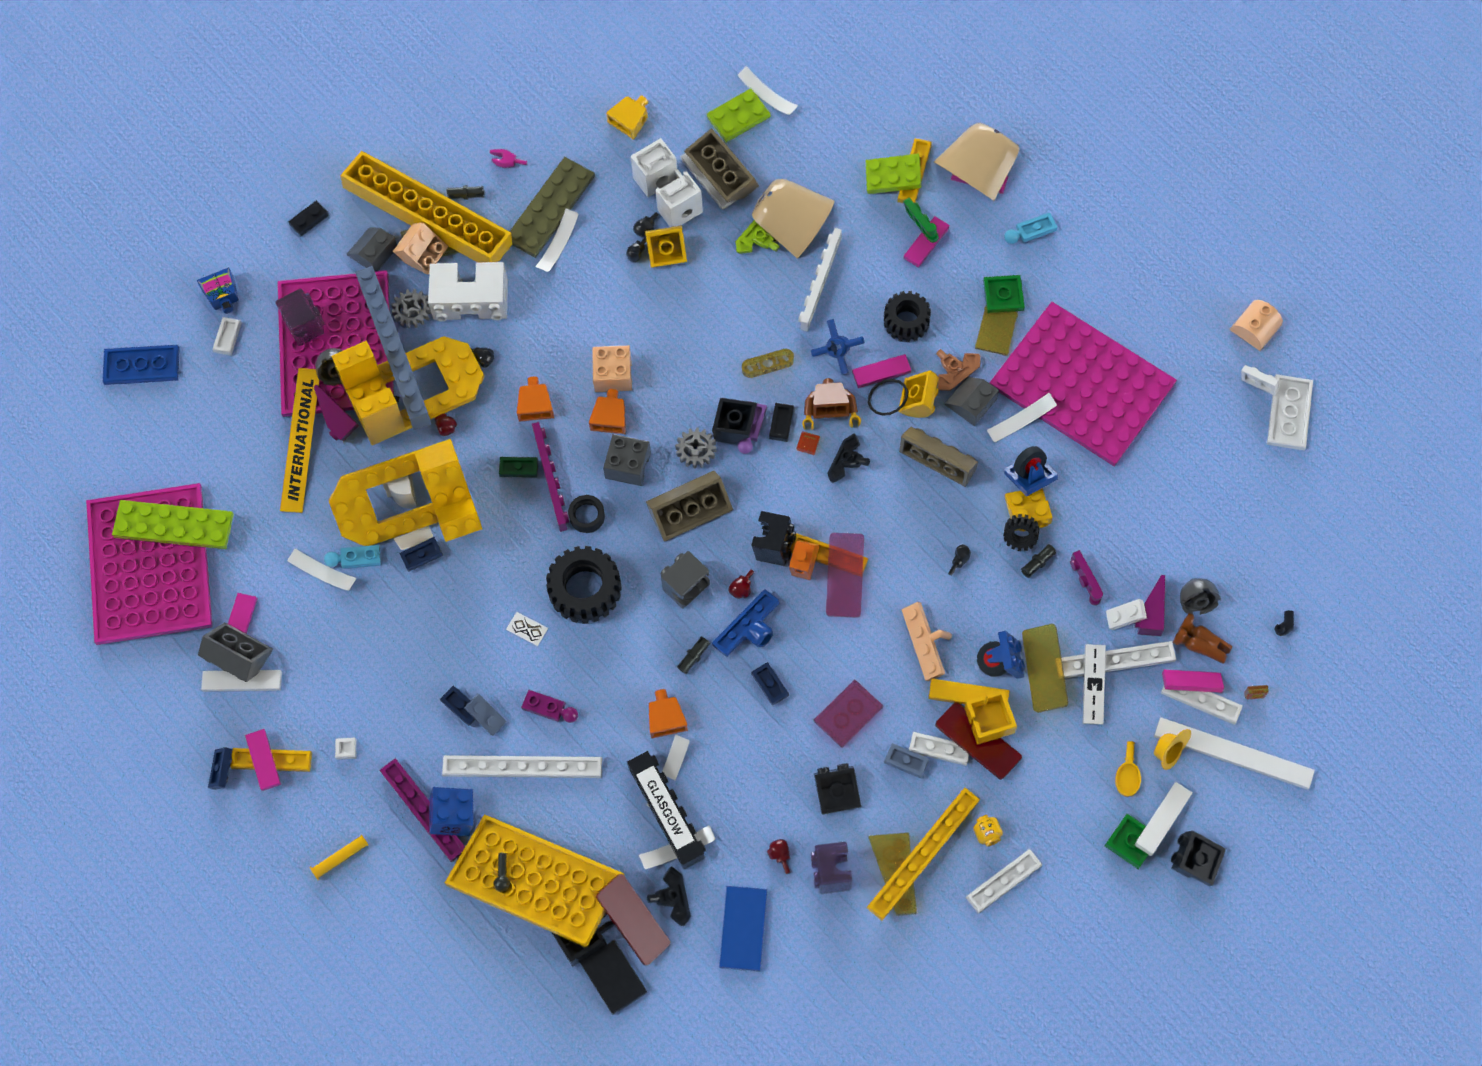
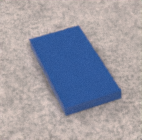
[103,344,179,385]
[719,886,767,972]

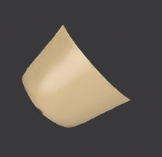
[934,123,1019,201]
[752,179,834,259]

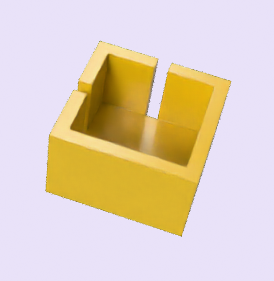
[964,690,1017,745]

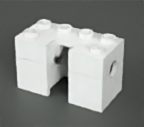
[631,138,703,227]
[428,262,508,322]

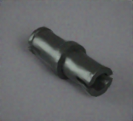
[447,185,485,200]
[1021,544,1056,578]
[677,636,710,674]

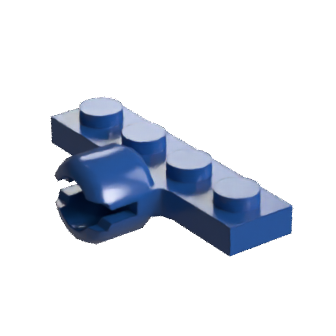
[712,589,780,657]

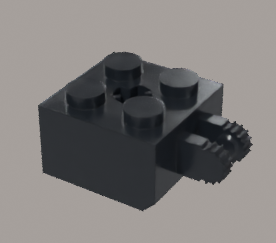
[551,913,614,967]

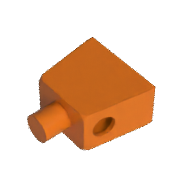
[517,376,554,422]
[589,389,626,434]
[789,540,820,580]
[649,689,688,739]

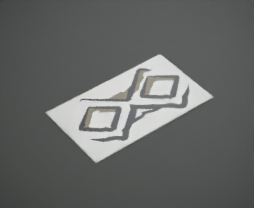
[506,612,548,646]

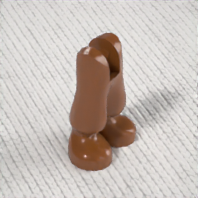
[1172,613,1232,664]

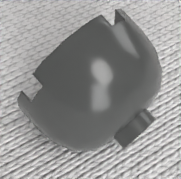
[315,348,343,386]
[1180,578,1221,615]

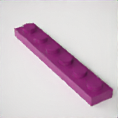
[532,422,570,532]
[379,758,465,863]

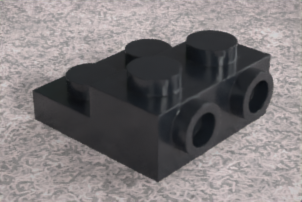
[813,763,861,814]
[1171,831,1226,886]

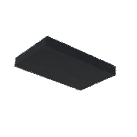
[580,940,647,1015]

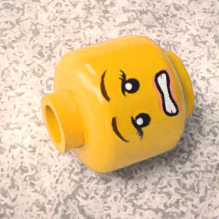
[973,815,1003,847]

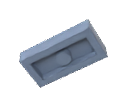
[464,694,507,736]
[884,743,929,778]

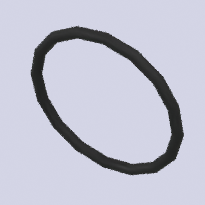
[868,379,908,416]

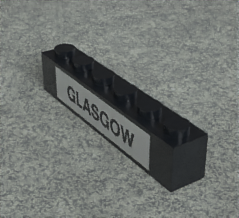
[627,751,706,870]

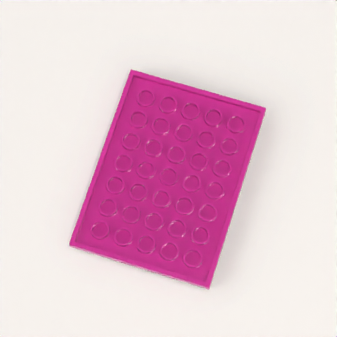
[278,270,394,417]
[990,301,1177,467]
[86,483,212,645]

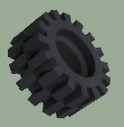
[1003,514,1039,551]

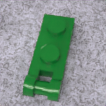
[903,197,939,243]

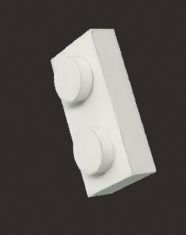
[1241,365,1279,396]
[1106,599,1147,630]

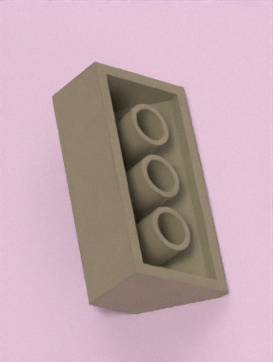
[684,128,759,203]
[899,427,978,487]
[646,471,733,542]

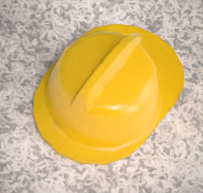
[1154,729,1192,770]

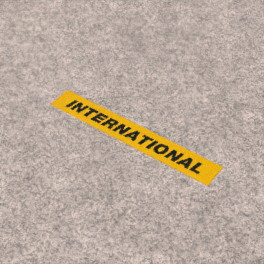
[280,368,319,513]

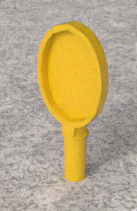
[1115,741,1141,797]

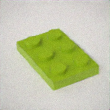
[706,88,771,143]
[865,153,922,194]

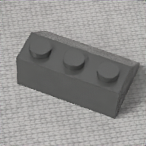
[198,622,273,682]

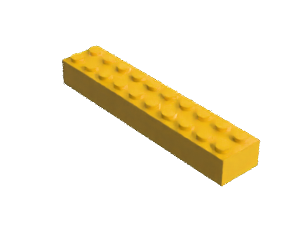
[340,151,512,263]

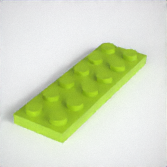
[112,500,234,549]

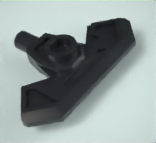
[827,434,870,483]
[647,867,691,926]

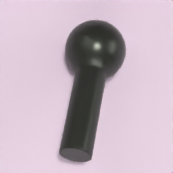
[493,853,510,892]

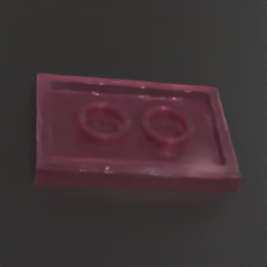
[814,680,883,748]

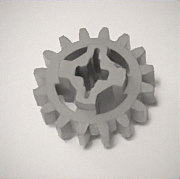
[391,289,431,328]
[675,428,717,469]

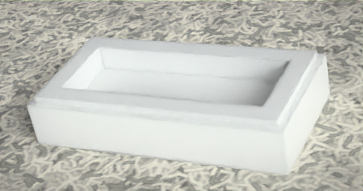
[212,317,242,356]

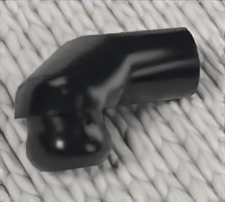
[1274,610,1294,636]

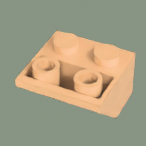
[393,223,448,275]

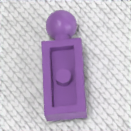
[738,401,767,454]

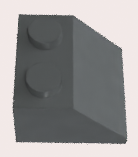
[347,227,397,271]
[944,377,999,426]

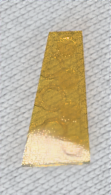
[868,833,917,916]

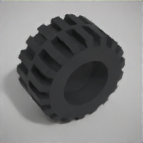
[884,291,931,342]

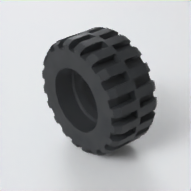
[546,546,622,624]

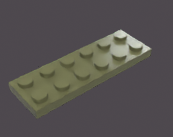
[509,156,595,258]

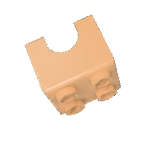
[592,345,632,392]

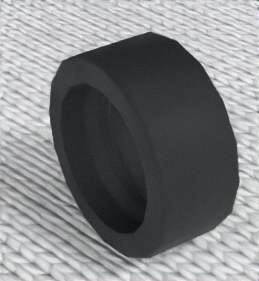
[568,495,605,533]

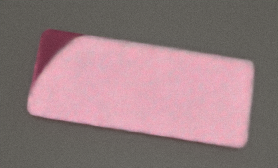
[826,533,864,618]

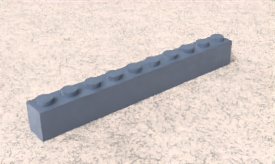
[355,266,432,430]

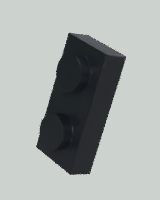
[288,200,329,237]

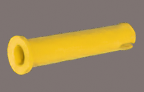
[309,834,368,880]

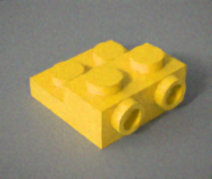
[1004,488,1053,532]

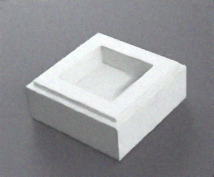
[335,738,356,760]

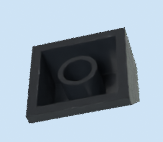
[712,398,757,444]

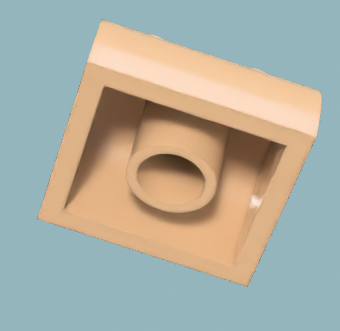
[1230,300,1283,351]

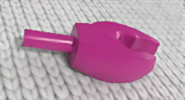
[490,149,527,168]

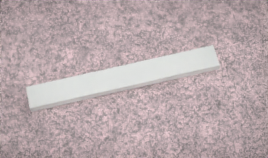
[1154,717,1315,790]
[442,755,602,778]

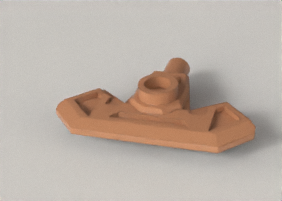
[936,349,981,391]

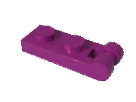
[1070,550,1103,605]

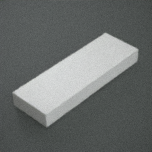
[909,732,969,766]

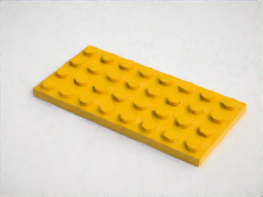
[444,814,625,947]

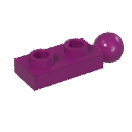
[521,690,578,723]

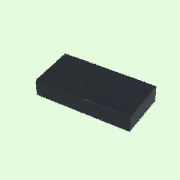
[769,403,794,442]

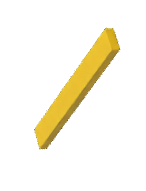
[866,787,980,921]

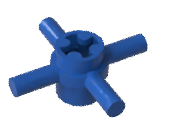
[811,319,864,375]

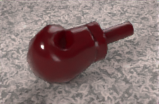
[434,414,457,436]
[728,569,754,599]
[767,839,791,874]

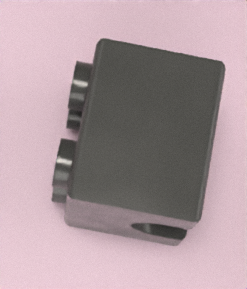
[603,434,651,486]
[660,551,710,609]

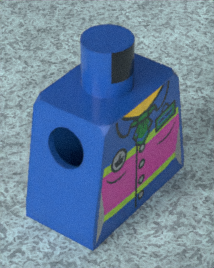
[197,267,239,314]

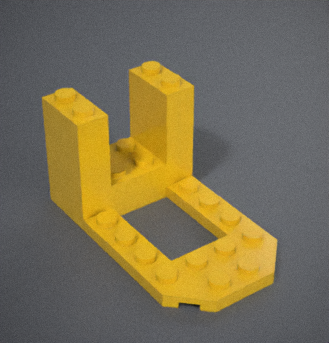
[331,336,484,446]
[329,439,482,546]

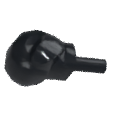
[633,212,659,238]
[626,236,646,262]
[471,347,494,368]
[948,544,971,576]

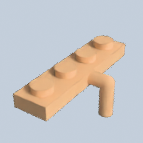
[901,602,952,681]

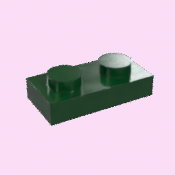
[499,457,538,478]

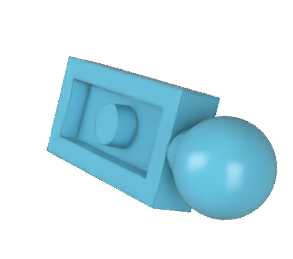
[1004,213,1057,244]
[324,545,381,569]

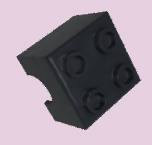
[751,511,796,566]

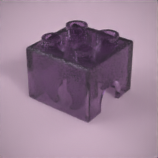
[275,288,325,346]
[811,842,852,894]

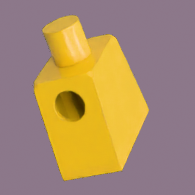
[606,95,648,140]

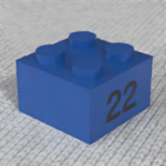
[429,787,473,836]

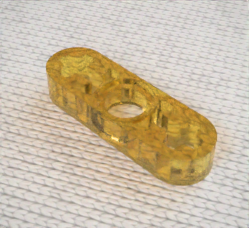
[742,349,794,378]

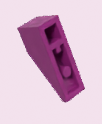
[314,385,359,441]
[1134,575,1165,636]

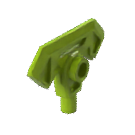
[735,220,780,254]

